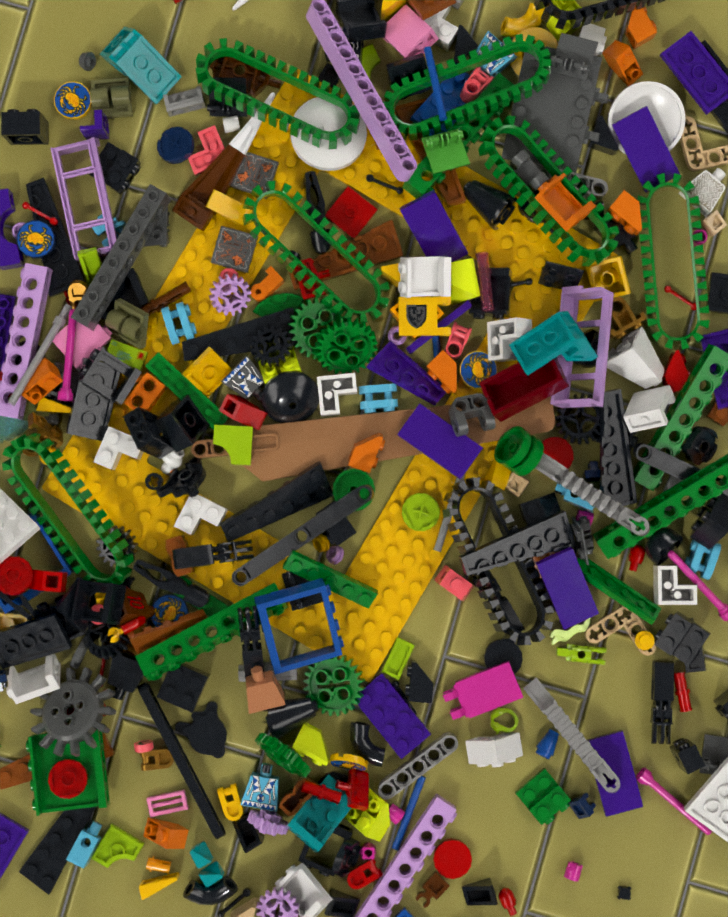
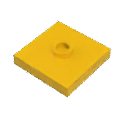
[182,347,233,398]

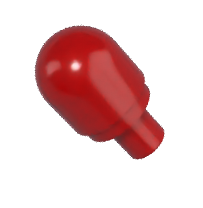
[628,545,645,572]
[498,888,517,916]

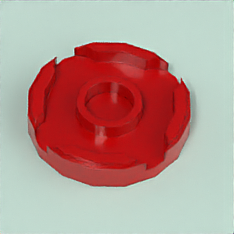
[542,437,574,469]
[0,556,34,596]
[48,759,88,799]
[433,838,472,879]

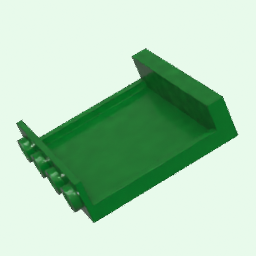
[26,729,110,816]

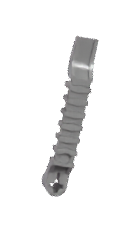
[535,453,650,536]
[523,677,621,793]

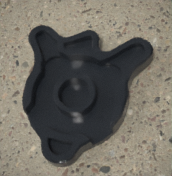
[156,457,206,498]
[175,701,227,758]

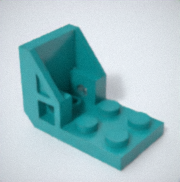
[99,26,182,105]
[509,311,598,376]
[286,774,351,852]

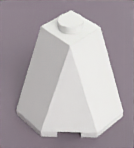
[607,327,665,389]

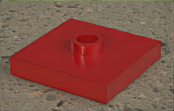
[325,186,378,239]

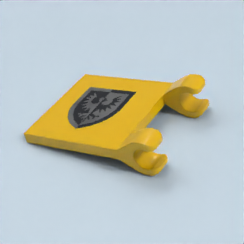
[398,296,451,336]

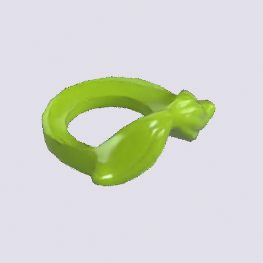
[490,707,518,735]

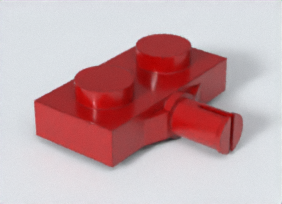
[294,258,331,300]
[335,768,369,811]

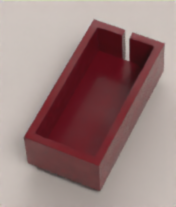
[479,357,569,422]

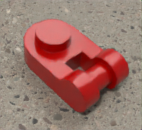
[347,859,383,890]

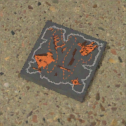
[230,152,279,199]
[211,226,258,274]

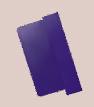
[80,110,110,140]

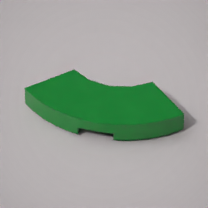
[253,293,304,317]

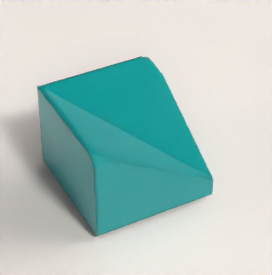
[190,841,214,869]
[199,861,224,887]

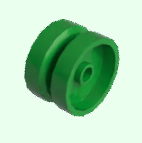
[494,426,544,476]
[333,469,375,511]

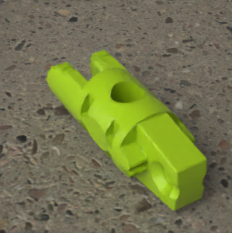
[556,644,607,665]

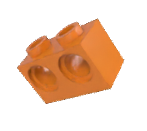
[124,372,168,412]

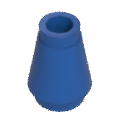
[535,729,560,760]

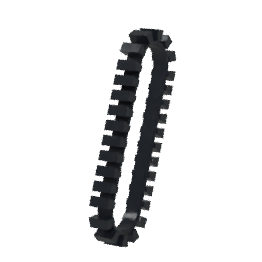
[534,0,665,30]
[442,477,554,645]

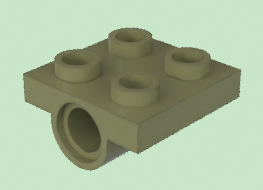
[90,77,133,119]
[105,298,149,349]

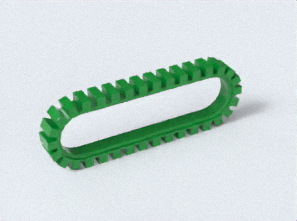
[382,34,551,141]

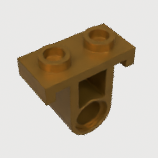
[610,297,647,340]
[22,412,63,457]

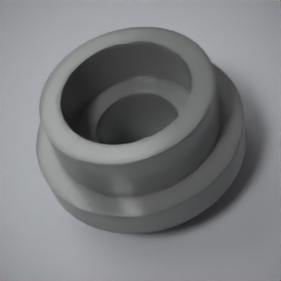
[79,52,96,71]

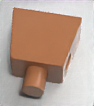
[246,666,286,714]

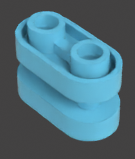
[161,302,197,345]
[359,384,399,413]
[684,540,721,580]

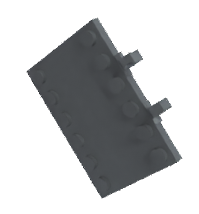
[502,47,609,173]

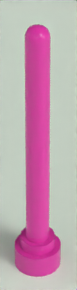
[57,309,76,401]
[667,550,728,621]
[636,767,712,835]

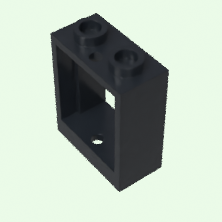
[123,407,174,459]
[298,823,353,877]

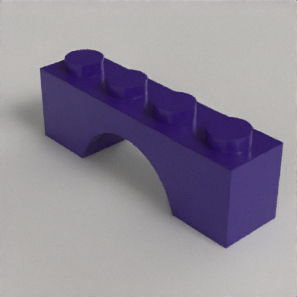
[0,188,25,270]

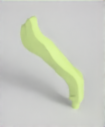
[549,618,591,645]

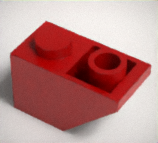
[662,350,691,393]
[219,394,268,430]
[28,569,68,592]

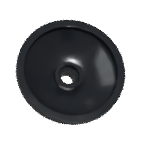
[262,371,319,423]

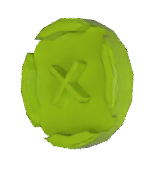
[402,493,440,531]

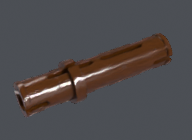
[139,281,192,316]

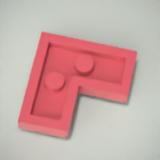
[188,125,225,176]

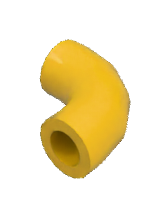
[500,2,545,38]

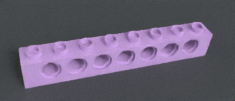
[0,263,53,420]
[354,793,457,917]

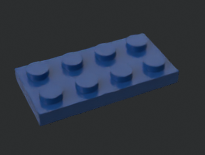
[410,72,473,136]

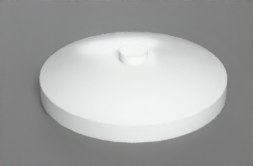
[607,81,685,154]
[290,97,367,171]

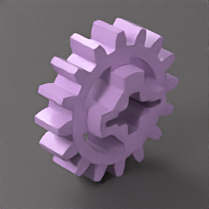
[209,273,251,316]
[247,809,288,836]
[256,887,299,917]

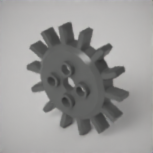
[30,667,116,757]

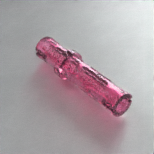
[476,252,494,312]

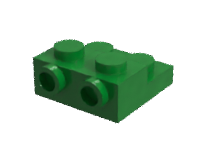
[515,768,571,825]

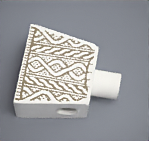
[678,168,726,217]

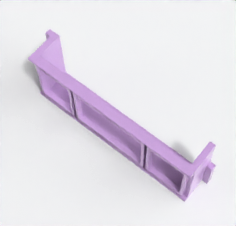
[50,137,117,266]
[550,285,614,408]

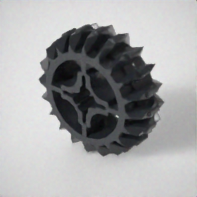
[555,393,600,445]
[83,622,132,660]

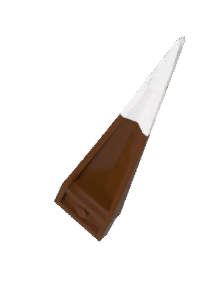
[172,92,275,231]

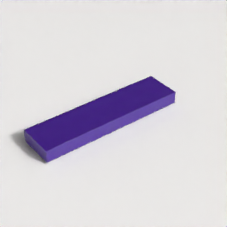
[405,300,472,354]

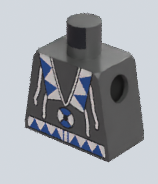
[221,356,265,402]

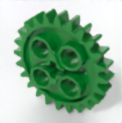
[288,297,344,360]
[315,317,378,375]
[303,655,365,716]
[255,732,311,778]

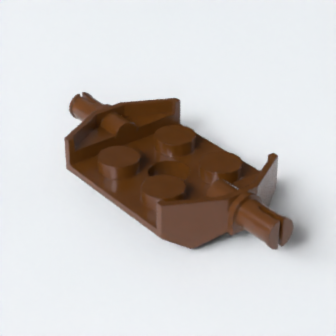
[210,57,281,98]

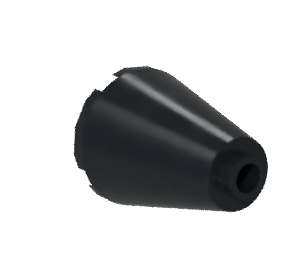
[463,180,517,230]
[264,697,319,739]

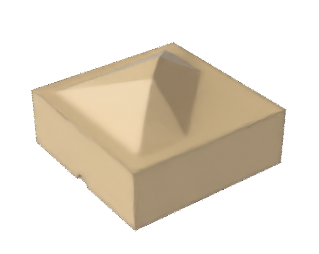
[701,209,727,237]
[505,472,530,497]

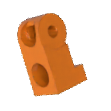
[250,266,285,302]

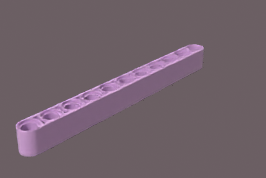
[306,0,417,182]

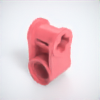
[460,67,494,103]
[444,321,472,360]

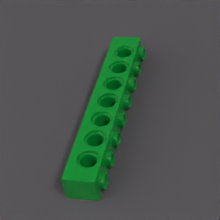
[403,73,514,199]
[633,344,728,491]
[593,454,728,559]
[135,583,288,681]

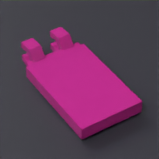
[443,660,524,720]

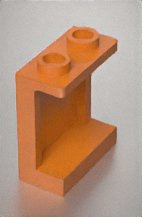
[535,173,596,232]

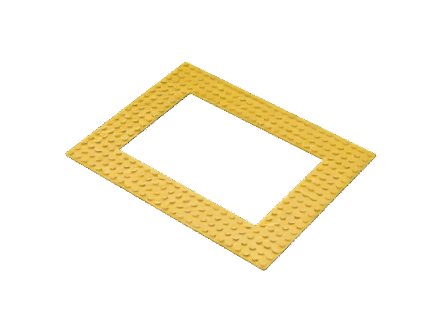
[42,69,618,682]

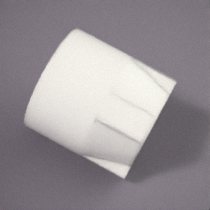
[222,116,240,133]

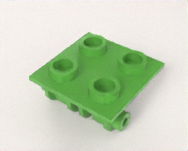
[421,129,470,174]

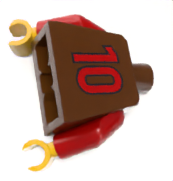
[95,587,155,643]

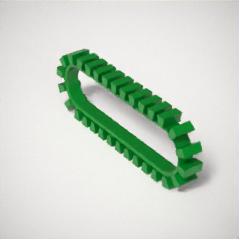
[195,38,360,150]
[478,115,619,267]
[637,173,710,350]
[242,181,390,324]
[2,433,134,585]

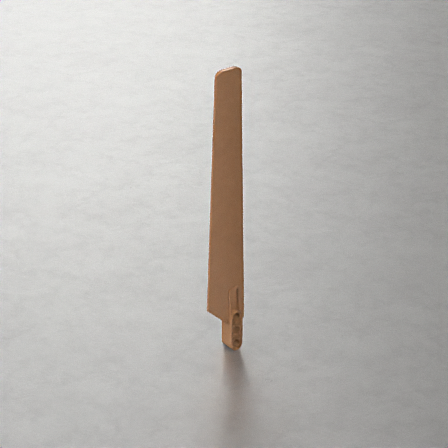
[191,397,555,482]

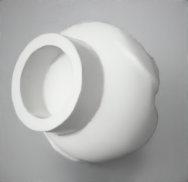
[161,450,185,474]

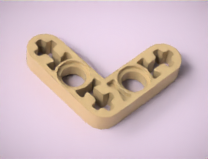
[680,116,728,172]
[584,605,656,656]

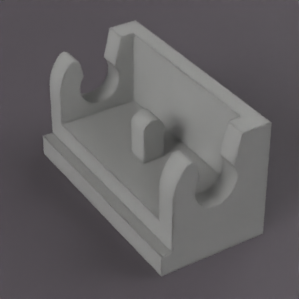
[163,86,206,117]

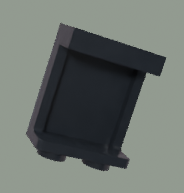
[336,0,386,43]
[469,267,512,320]
[101,268,149,320]

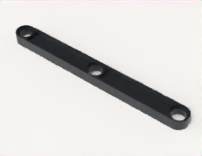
[633,443,728,496]
[232,484,374,586]
[137,682,226,839]

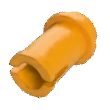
[146,856,172,874]

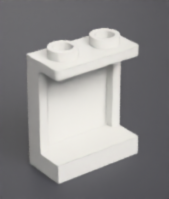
[398,256,451,298]
[623,385,676,433]
[6,654,61,704]
[272,863,333,917]

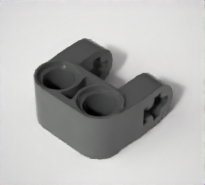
[510,149,549,193]
[448,393,496,437]

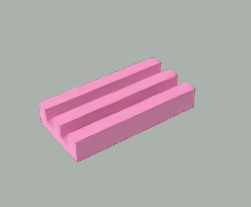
[146,789,189,817]

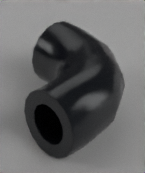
[350,721,385,767]
[183,876,238,905]

